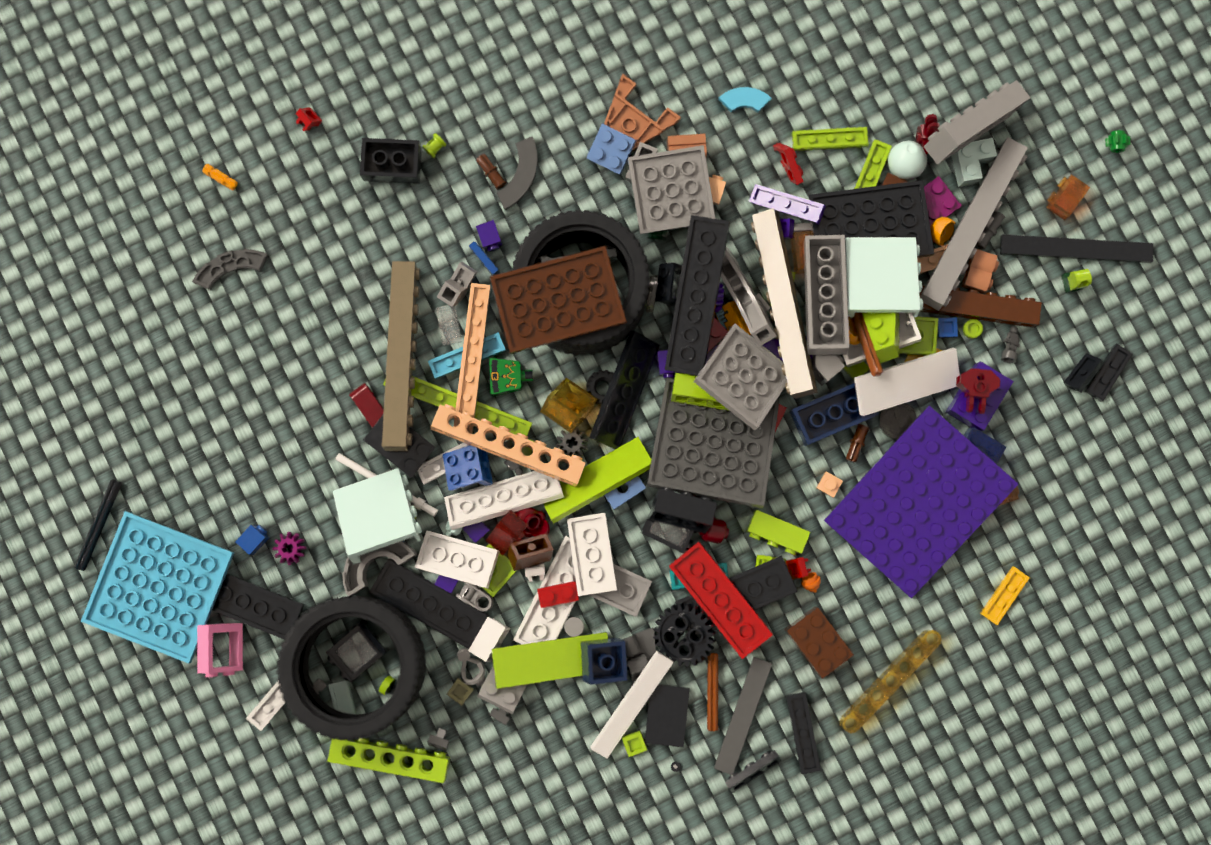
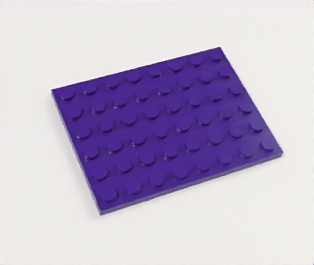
[824,406,1018,599]

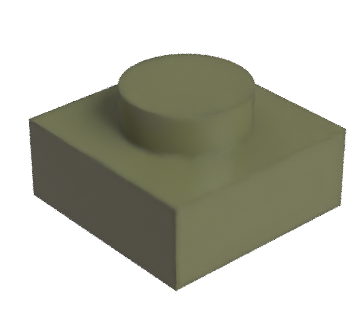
[446,678,474,706]

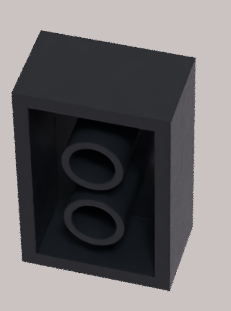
[360,138,422,184]
[649,487,717,534]

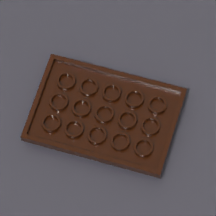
[490,246,626,354]

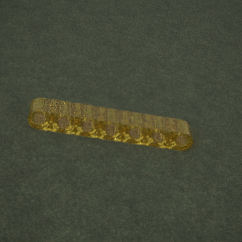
[839,629,942,733]

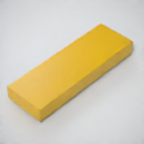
[980,566,1030,625]

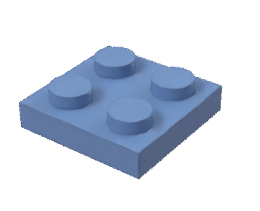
[586,124,637,175]

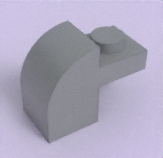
[437,262,478,307]

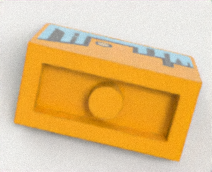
[715,301,752,336]

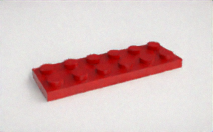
[669,541,773,659]

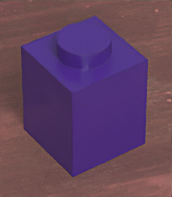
[476,220,502,252]

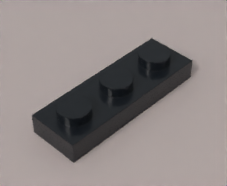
[725,750,781,793]

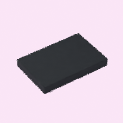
[645,684,690,747]

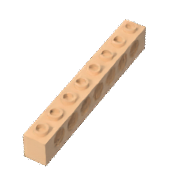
[431,404,586,487]

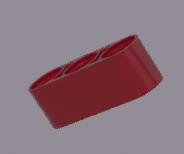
[349,383,384,427]

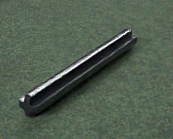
[74,479,122,571]

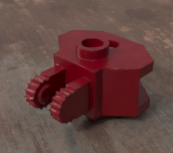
[916,114,940,155]
[956,368,1001,414]

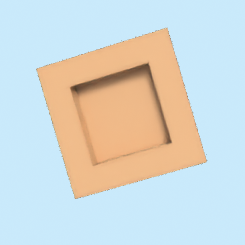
[816,471,843,498]

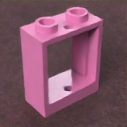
[197,623,243,677]

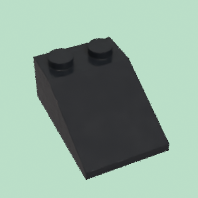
[363,414,435,478]

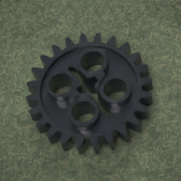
[653,603,716,667]

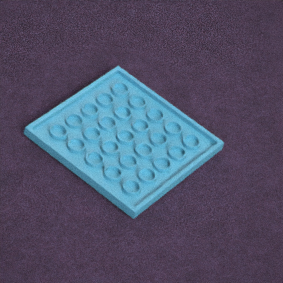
[81,511,235,663]

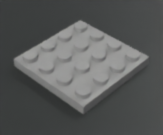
[627,145,715,234]
[693,324,788,430]

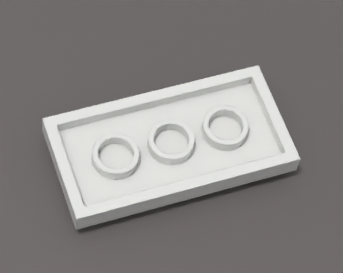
[567,513,617,596]
[415,531,500,589]

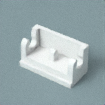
[468,617,510,662]

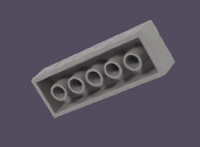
[924,80,1030,165]
[803,235,849,355]

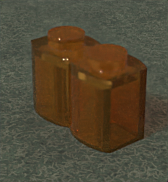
[1046,174,1090,220]

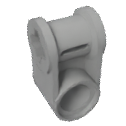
[456,582,494,611]

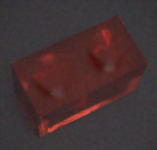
[485,510,528,556]

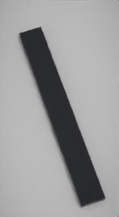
[1000,234,1154,263]

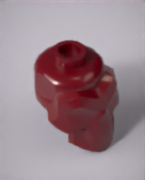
[512,507,550,537]

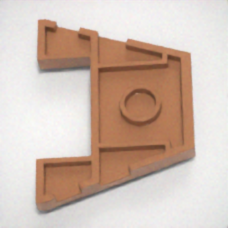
[604,74,681,152]

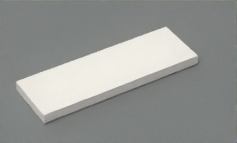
[854,348,960,416]
[444,471,564,530]
[513,536,577,644]

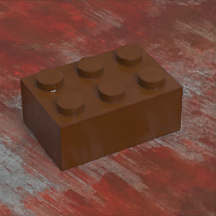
[784,607,853,679]

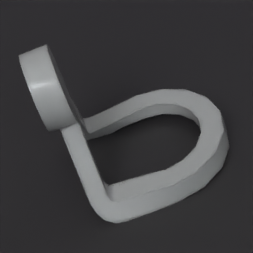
[457,649,485,685]

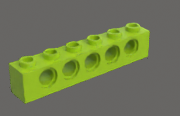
[327,738,450,783]

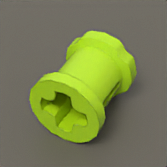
[422,133,447,158]

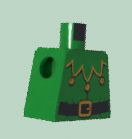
[489,358,533,397]

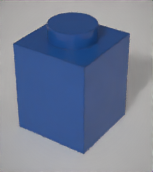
[235,524,270,555]

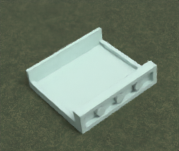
[845,237,923,317]
[333,468,422,564]

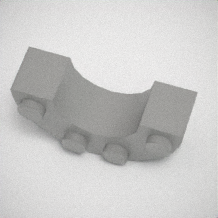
[342,541,418,596]

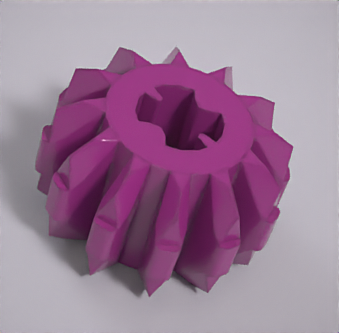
[273,532,307,565]

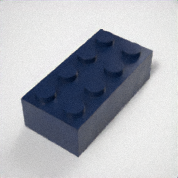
[790,383,879,446]

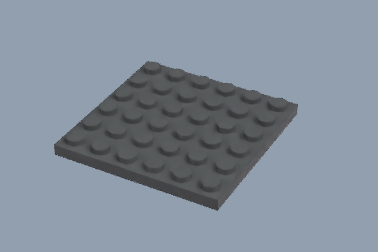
[647,378,780,509]

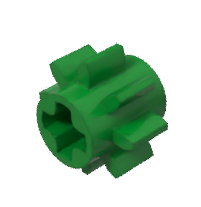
[1105,130,1130,153]

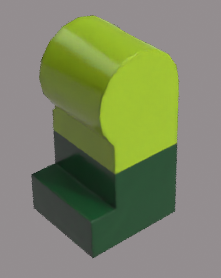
[1061,269,1092,293]

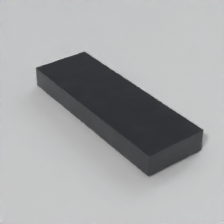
[1085,343,1133,402]

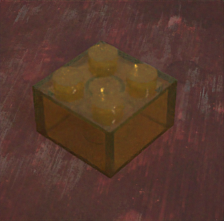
[540,378,597,433]

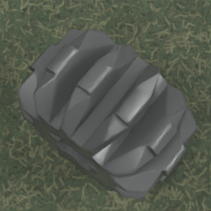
[556,427,588,456]

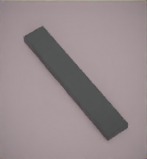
[714,657,772,775]

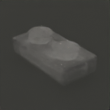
[436,305,462,346]

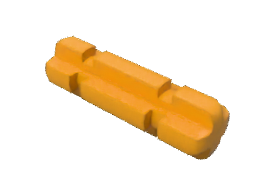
[202,164,238,190]

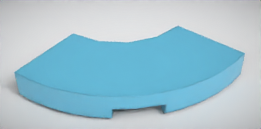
[718,87,772,113]

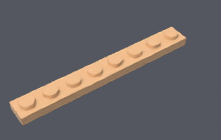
[453,283,491,434]

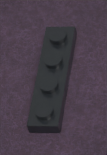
[785,692,821,774]

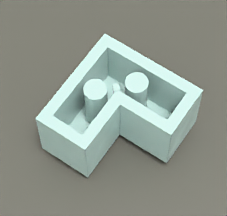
[951,138,997,187]

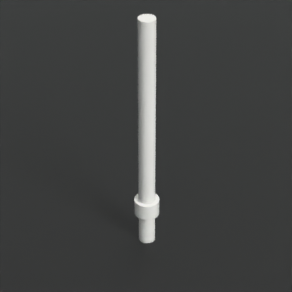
[335,453,438,517]

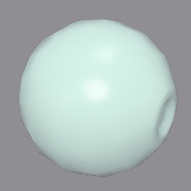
[888,141,927,180]

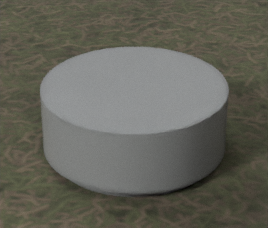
[564,617,584,637]

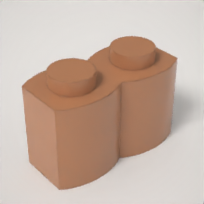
[961,249,999,294]

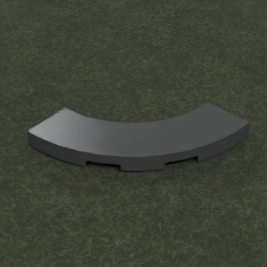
[496,136,538,210]
[192,249,269,291]

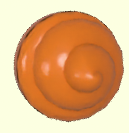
[801,572,821,593]

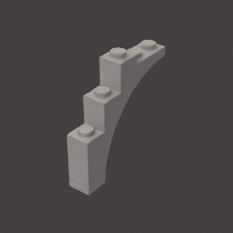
[721,247,777,346]

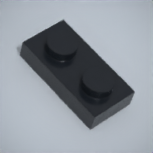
[1063,353,1104,393]

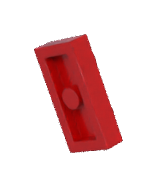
[537,581,579,608]

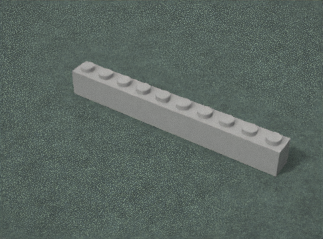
[919,137,1028,311]

